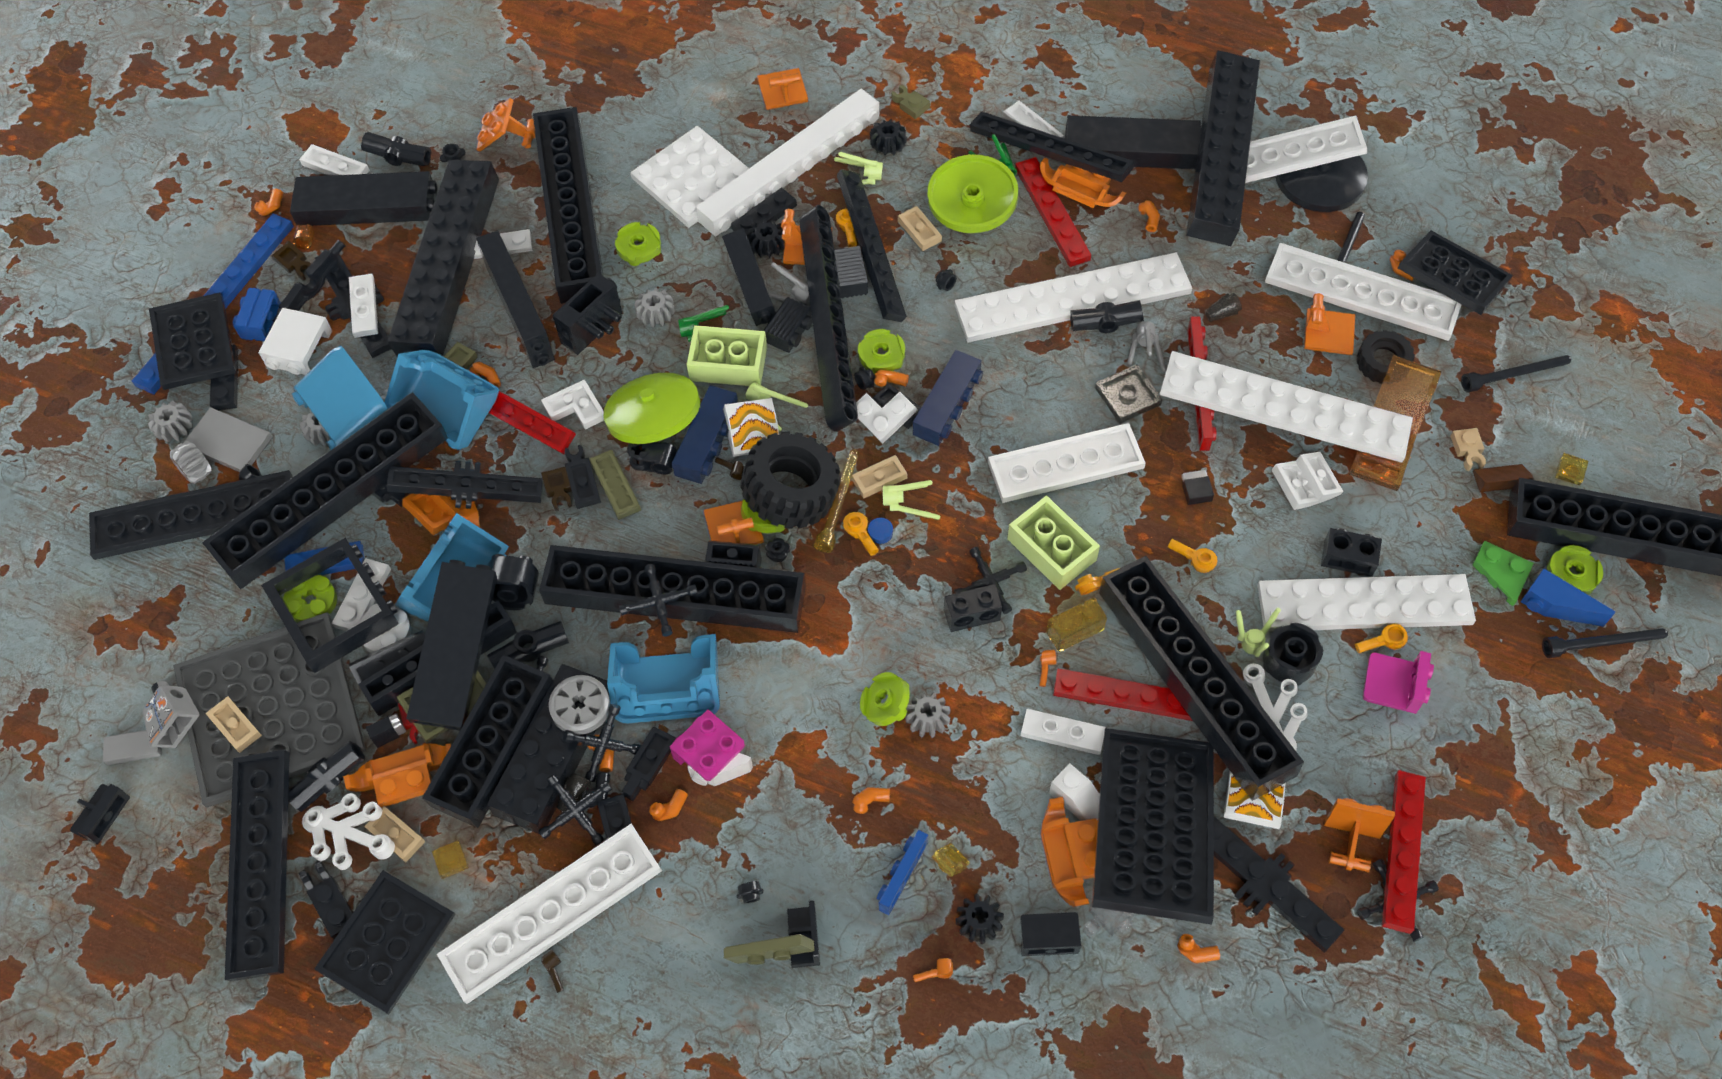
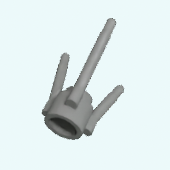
[769,262,810,305]
[1127,321,1166,372]

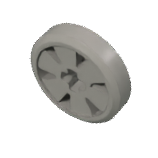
[549,675,610,735]

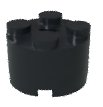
[488,554,539,611]
[1263,623,1323,686]

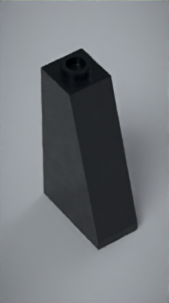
[722,228,776,326]

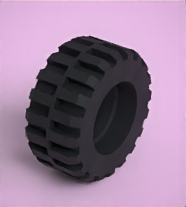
[740,431,841,529]

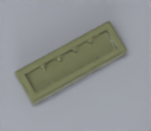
[589,449,641,520]
[724,934,814,965]

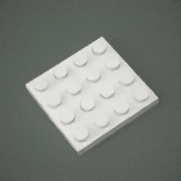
[630,125,749,228]

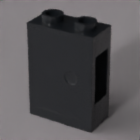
[552,273,622,355]

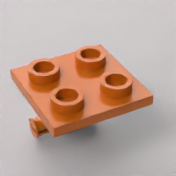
[757,68,808,110]
[476,98,536,152]
[781,209,833,265]
[1304,293,1355,355]
[704,501,764,544]
[1324,798,1395,873]

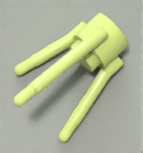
[834,152,883,185]
[746,382,808,432]
[883,480,940,520]
[1236,608,1281,657]

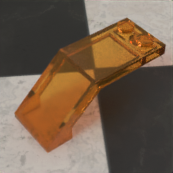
[1349,355,1442,491]

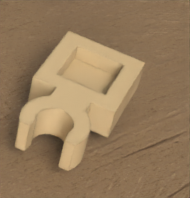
[1450,428,1486,471]

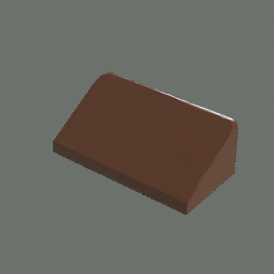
[1473,464,1534,492]

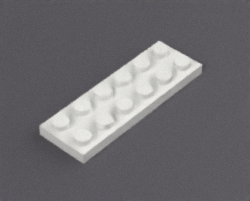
[1245,116,1367,183]
[988,423,1146,503]

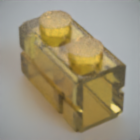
[1046,597,1107,652]

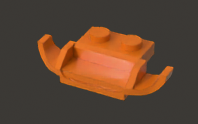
[1040,157,1126,208]
[402,468,480,536]
[343,743,451,808]
[1041,797,1098,907]

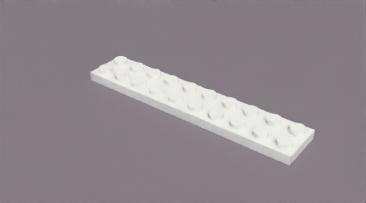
[955,252,1192,343]
[1160,351,1413,463]

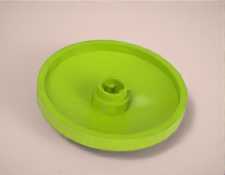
[927,154,1018,233]
[603,372,700,444]

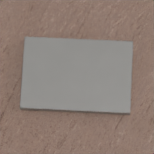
[184,407,273,472]

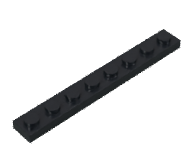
[969,111,1134,182]
[837,169,907,322]

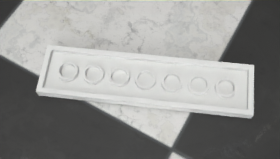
[1265,243,1461,341]
[1257,574,1476,632]
[437,824,662,1004]

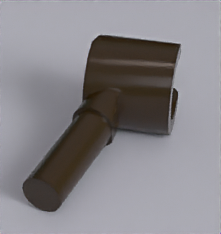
[715,457,744,480]
[541,950,564,993]

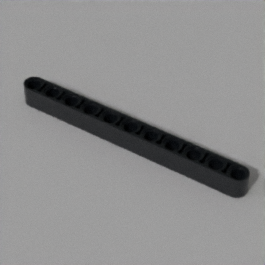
[799,205,858,432]

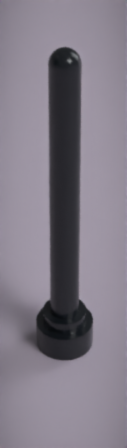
[1461,355,1572,393]
[1542,628,1668,658]

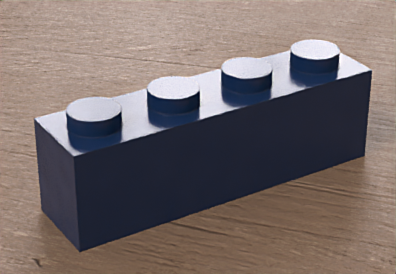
[913,350,983,446]
[672,385,738,484]

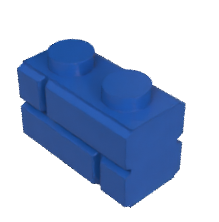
[233,288,281,341]

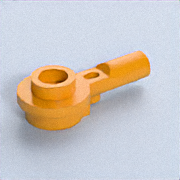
[836,209,857,247]
[843,512,879,556]
[1168,539,1218,573]
[1075,568,1120,596]
[1355,624,1408,653]

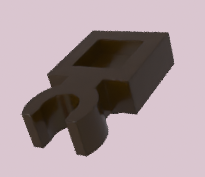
[272,241,311,281]
[541,466,572,511]

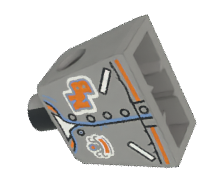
[143,681,199,748]

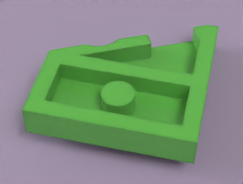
[1473,541,1534,606]

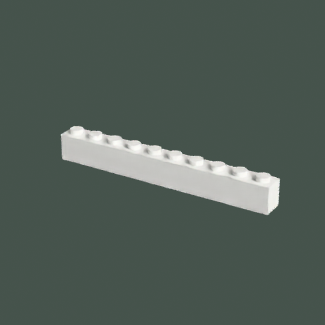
[696,89,879,237]

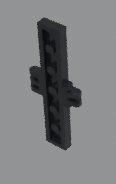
[315,254,392,358]
[387,461,543,509]
[1214,817,1344,953]

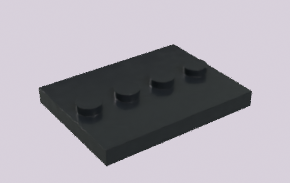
[1398,230,1513,315]
[149,292,236,390]
[314,870,455,1015]

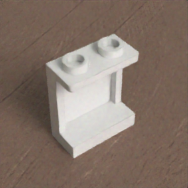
[258,308,332,375]

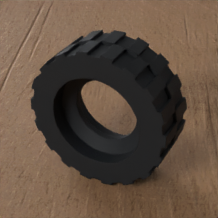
[1356,330,1415,384]

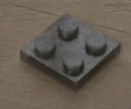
[1095,364,1162,424]

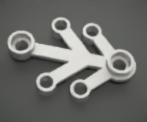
[1243,663,1308,750]
[302,793,395,870]

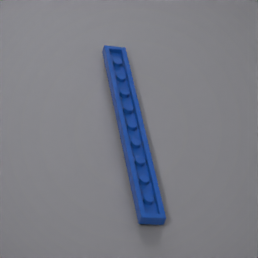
[132,214,294,395]

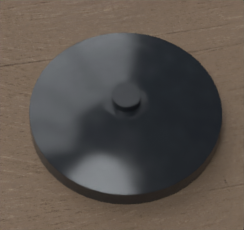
[1276,155,1368,212]

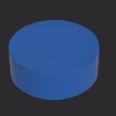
[868,518,893,544]

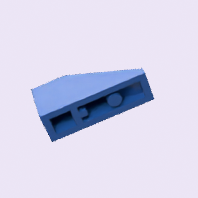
[1520,569,1616,627]

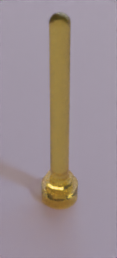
[814,449,859,553]

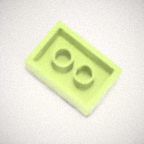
[687,325,767,386]
[1007,495,1100,590]

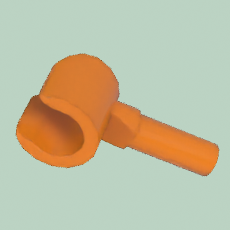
[1039,650,1056,687]
[913,958,953,982]

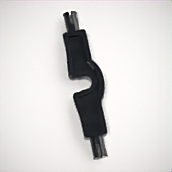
[272,240,346,322]

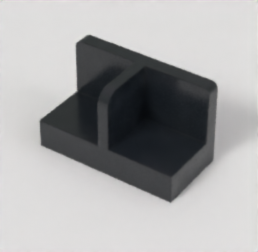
[70,784,130,845]
[787,900,820,968]
[1020,912,1081,956]

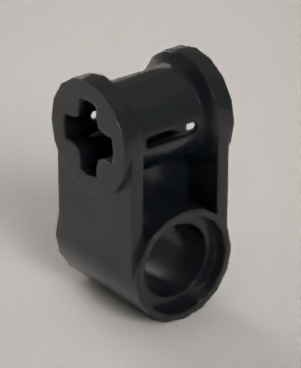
[627,442,677,475]

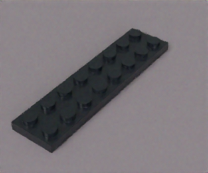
[89,470,293,560]
[224,750,290,981]

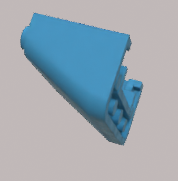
[292,345,388,450]
[384,350,499,450]
[395,513,509,622]
[607,634,720,723]

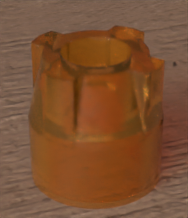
[293,224,314,249]

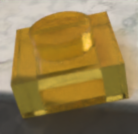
[1555,453,1589,486]
[432,840,469,879]
[931,843,970,877]

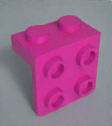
[1363,651,1434,714]
[670,709,745,781]

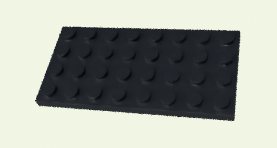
[1092,728,1214,925]

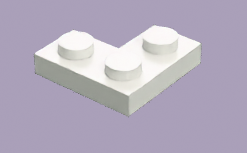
[541,379,604,429]
[856,392,918,444]

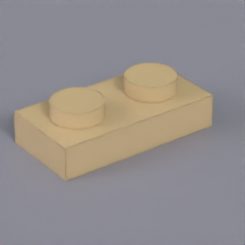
[898,206,942,251]
[852,455,907,499]
[205,696,262,753]
[364,806,425,863]

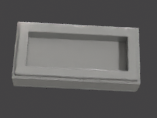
[103,730,161,765]

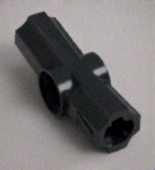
[361,132,432,166]
[1070,300,1144,334]
[487,621,569,669]
[288,741,365,812]

